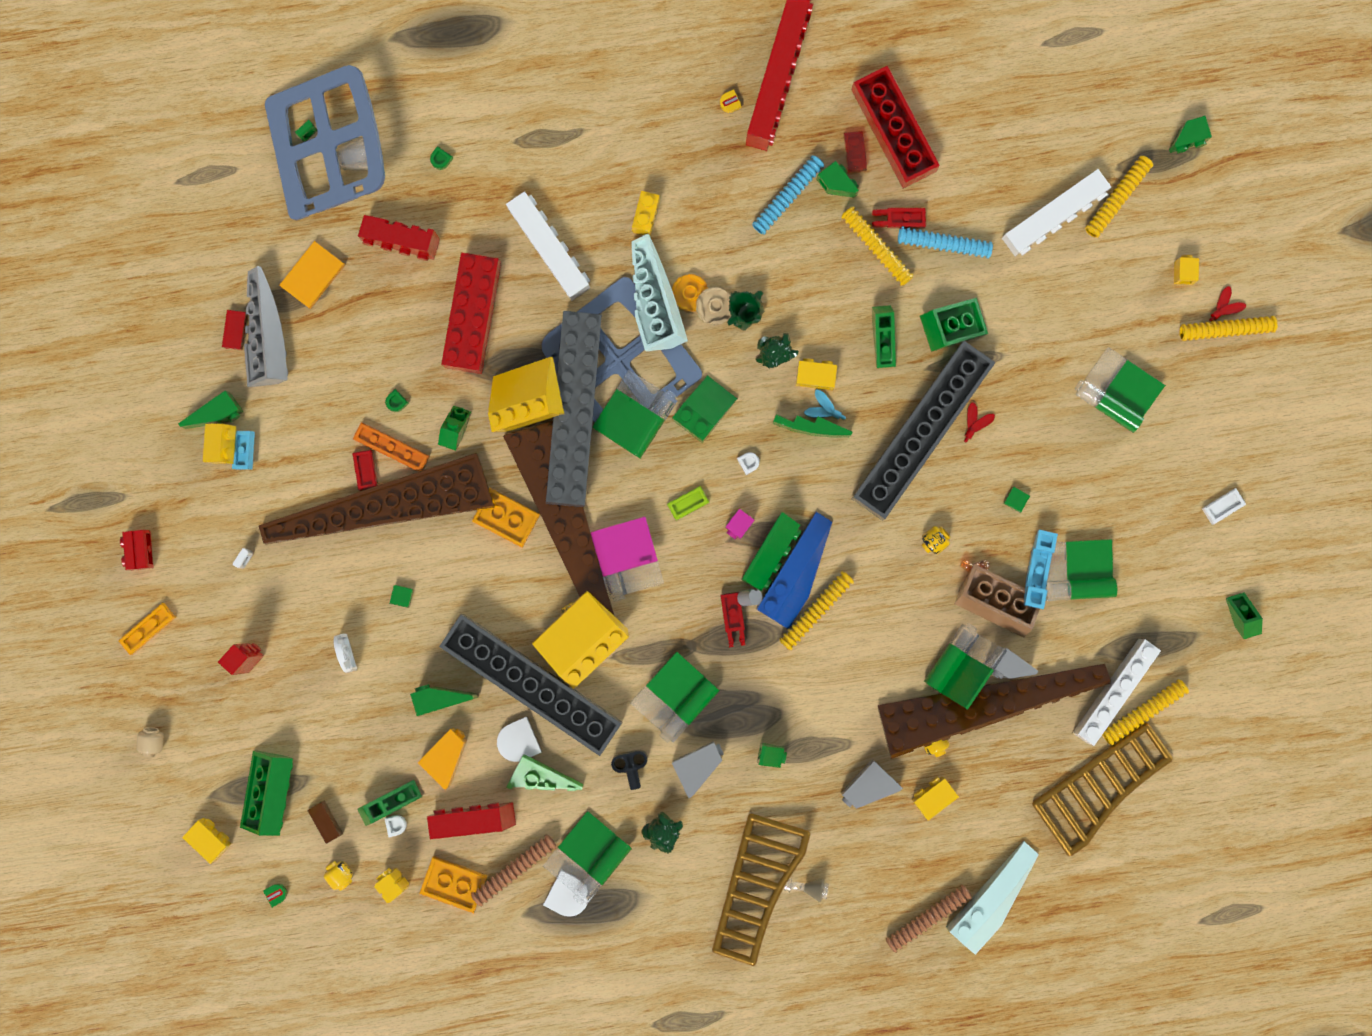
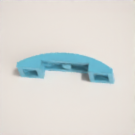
[1024,530,1058,609]

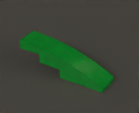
[772,414,853,438]

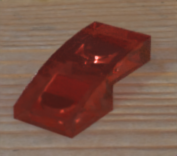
[843,131,867,173]

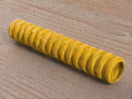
[1085,156,1153,238]
[841,206,914,286]
[1179,316,1278,341]
[779,571,854,651]
[1102,679,1189,745]

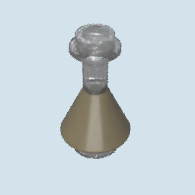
[784,877,829,902]

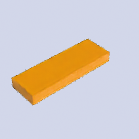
[118,603,176,655]

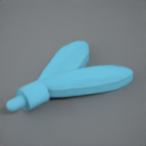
[804,389,846,420]

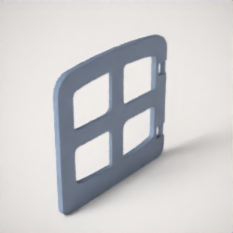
[265,65,385,220]
[542,277,702,423]

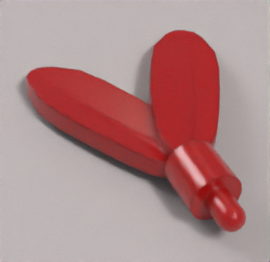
[1209,286,1246,322]
[964,402,995,443]

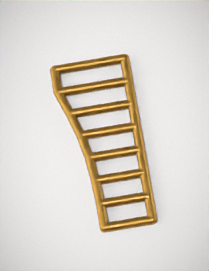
[1032,723,1173,856]
[712,813,811,966]

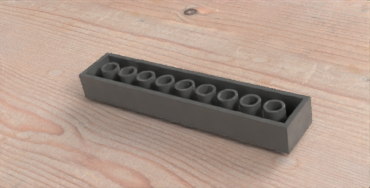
[546,311,602,507]
[851,341,996,521]
[439,614,623,756]

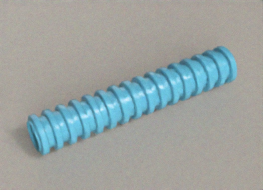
[752,155,824,235]
[897,227,993,259]

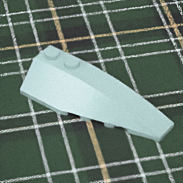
[631,234,688,351]
[946,841,1039,955]

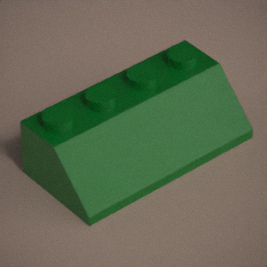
[741,512,801,591]
[240,751,293,836]

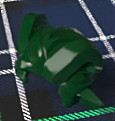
[727,291,765,331]
[756,333,799,369]
[641,812,683,854]

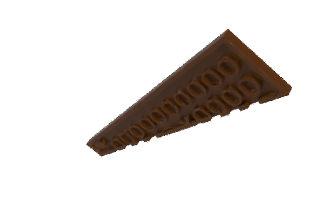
[503,421,615,616]
[258,453,495,545]
[878,664,1111,759]

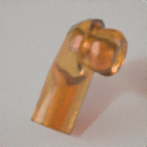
[960,559,990,572]

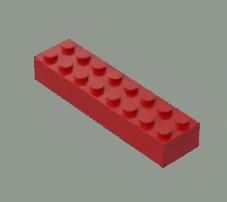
[746,0,814,151]

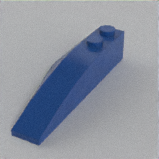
[756,512,832,629]

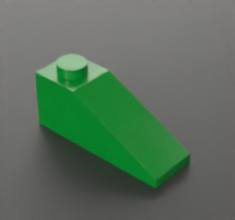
[872,305,896,368]
[178,391,243,429]
[357,780,422,826]

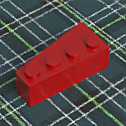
[358,215,440,261]
[427,802,516,840]

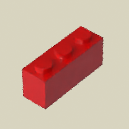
[218,643,264,675]

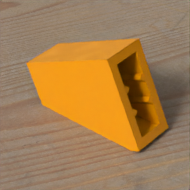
[418,728,467,790]

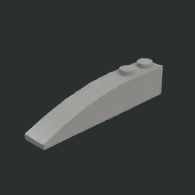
[244,266,288,387]

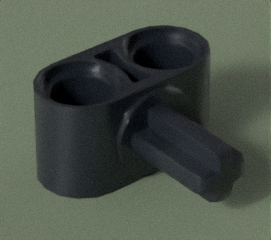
[611,749,648,790]

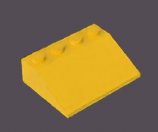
[488,357,564,432]
[532,591,629,689]

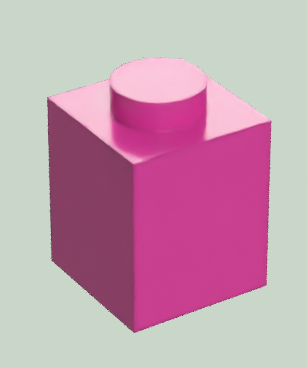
[725,509,754,539]

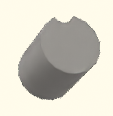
[737,589,762,606]

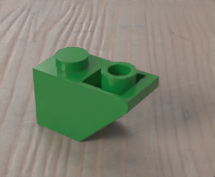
[1169,116,1212,154]
[816,161,859,198]
[438,406,472,451]

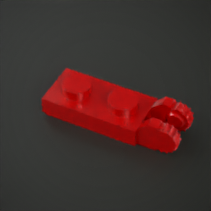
[872,208,926,228]
[720,592,745,648]

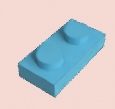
[232,431,255,470]

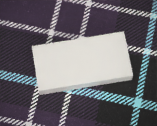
[1202,488,1246,525]

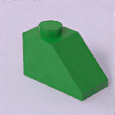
[1226,592,1263,640]
[757,742,787,768]

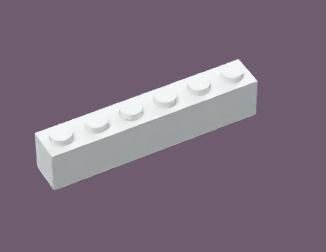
[1002,169,1111,256]
[506,191,590,301]
[1073,639,1161,746]

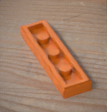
[353,422,430,472]

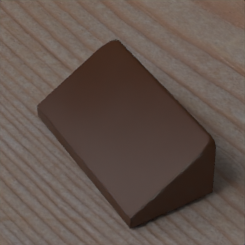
[307,800,343,844]

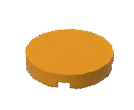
[672,274,708,312]

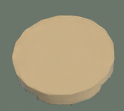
[696,287,731,325]

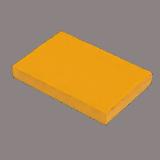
[279,241,345,309]
[472,488,540,548]
[419,856,488,914]

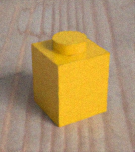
[1174,255,1199,285]

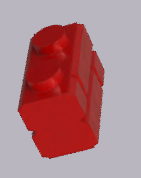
[120,530,154,571]

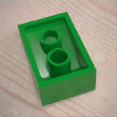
[920,298,988,352]
[672,375,738,444]
[410,684,479,716]

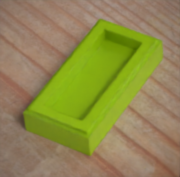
[667,486,709,521]

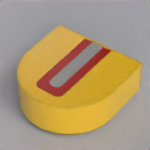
[720,89,742,113]

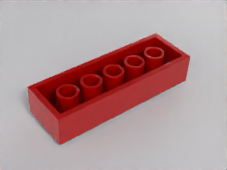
[851,65,940,189]
[441,252,501,374]

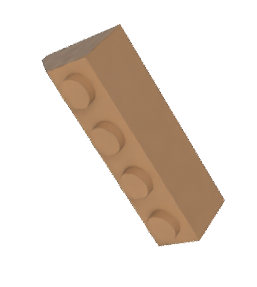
[954,564,1040,638]

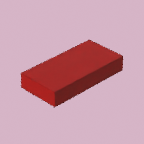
[222,310,247,350]
[352,450,378,491]

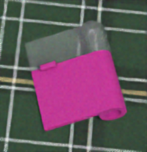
[591,517,664,602]

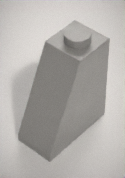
[672,741,724,798]
[841,760,903,809]

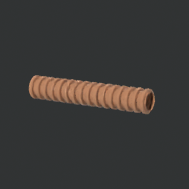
[471,834,557,907]
[886,885,972,953]

